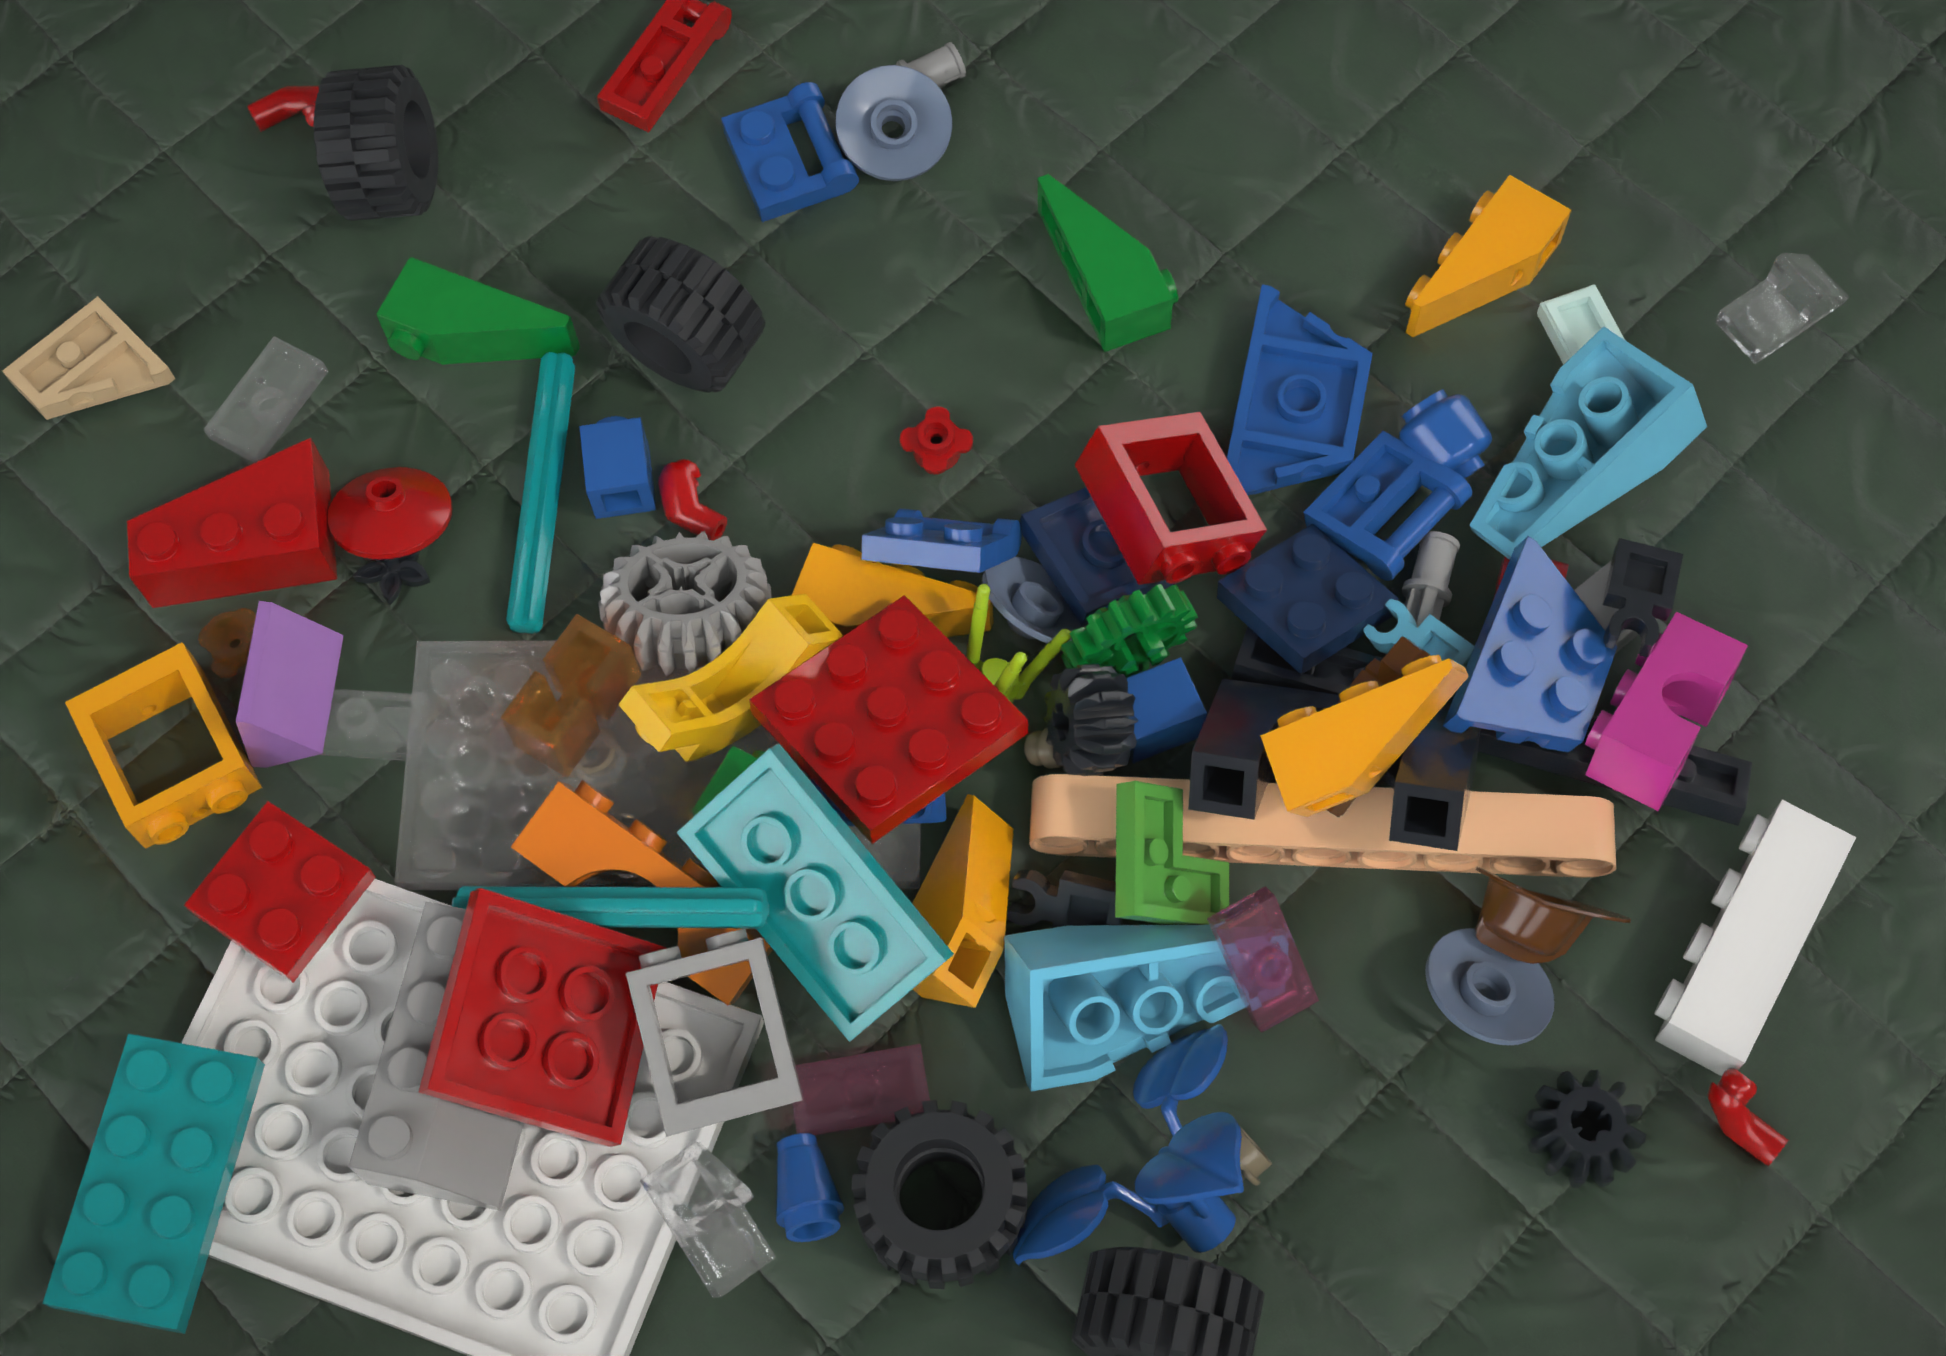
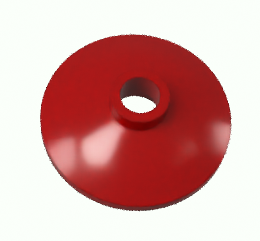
[327,467,453,560]

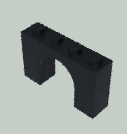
[1188,678,1481,851]

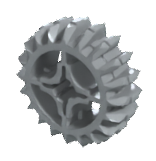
[598,531,772,676]

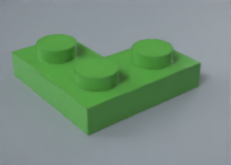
[1115,781,1229,925]

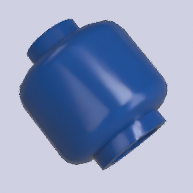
[1398,389,1492,479]

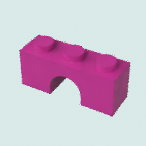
[1585,612,1748,811]

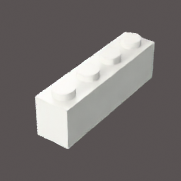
[1654,800,1856,1076]

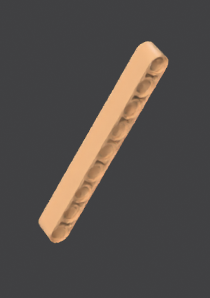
[1029,774,1616,878]

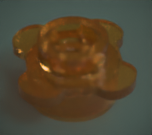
[198,608,256,678]

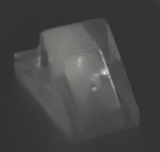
[1715,253,1849,364]
[639,1141,776,1298]

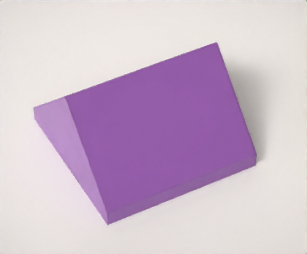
[236,601,344,768]

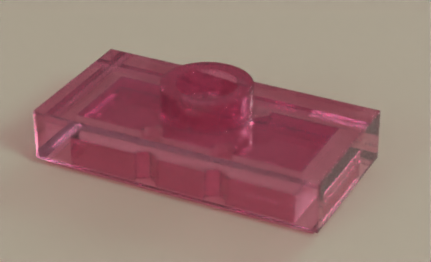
[1207,886,1319,1033]
[792,1044,930,1135]

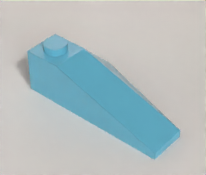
[1469,326,1707,560]
[1004,924,1284,1092]

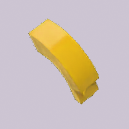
[618,594,843,762]

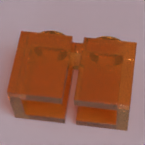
[500,614,641,778]

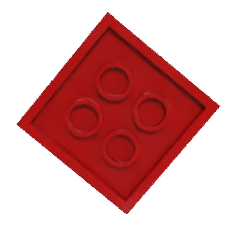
[749,595,1028,844]
[418,888,667,1147]

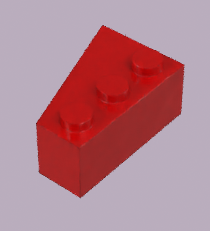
[127,437,337,608]

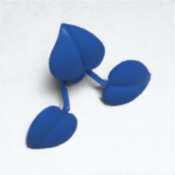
[1013,1024,1244,1267]

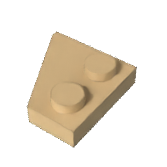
[2,296,175,420]

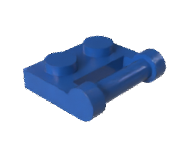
[721,82,859,222]
[1303,430,1473,581]
[861,509,1022,573]

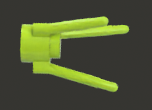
[966,584,1071,704]

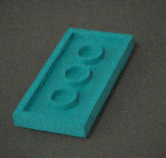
[677,744,954,1042]
[42,1034,265,1334]

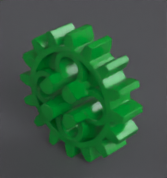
[1061,584,1198,678]

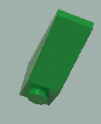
[1037,174,1178,352]
[376,257,580,365]

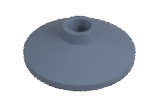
[835,65,952,181]
[982,557,1089,643]
[1425,928,1554,1045]

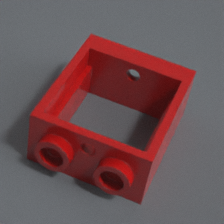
[1075,412,1267,585]

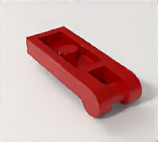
[597,0,732,133]

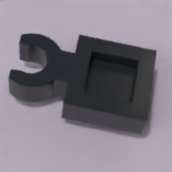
[1602,538,1683,657]
[1007,869,1123,928]

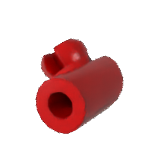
[247,86,319,132]
[658,459,728,541]
[1707,1068,1789,1167]

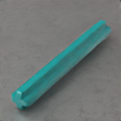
[506,352,575,634]
[452,886,770,929]

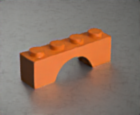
[511,780,773,1005]

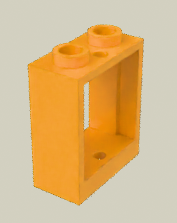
[65,642,262,849]

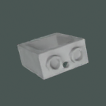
[626,929,803,1137]

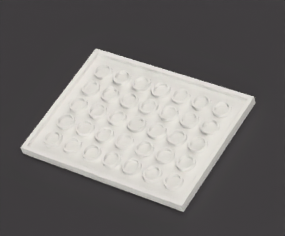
[182,879,764,1356]

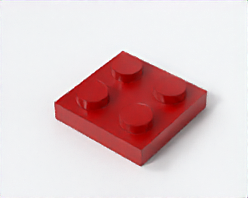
[184,801,376,983]

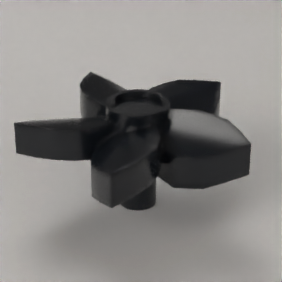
[353,551,430,605]

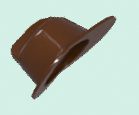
[1475,867,1631,964]

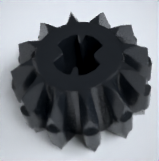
[1043,663,1139,776]
[1525,1069,1646,1188]

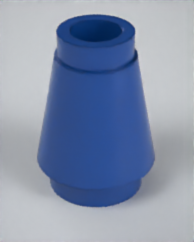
[776,1133,844,1242]

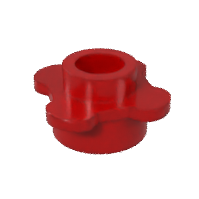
[900,406,973,475]

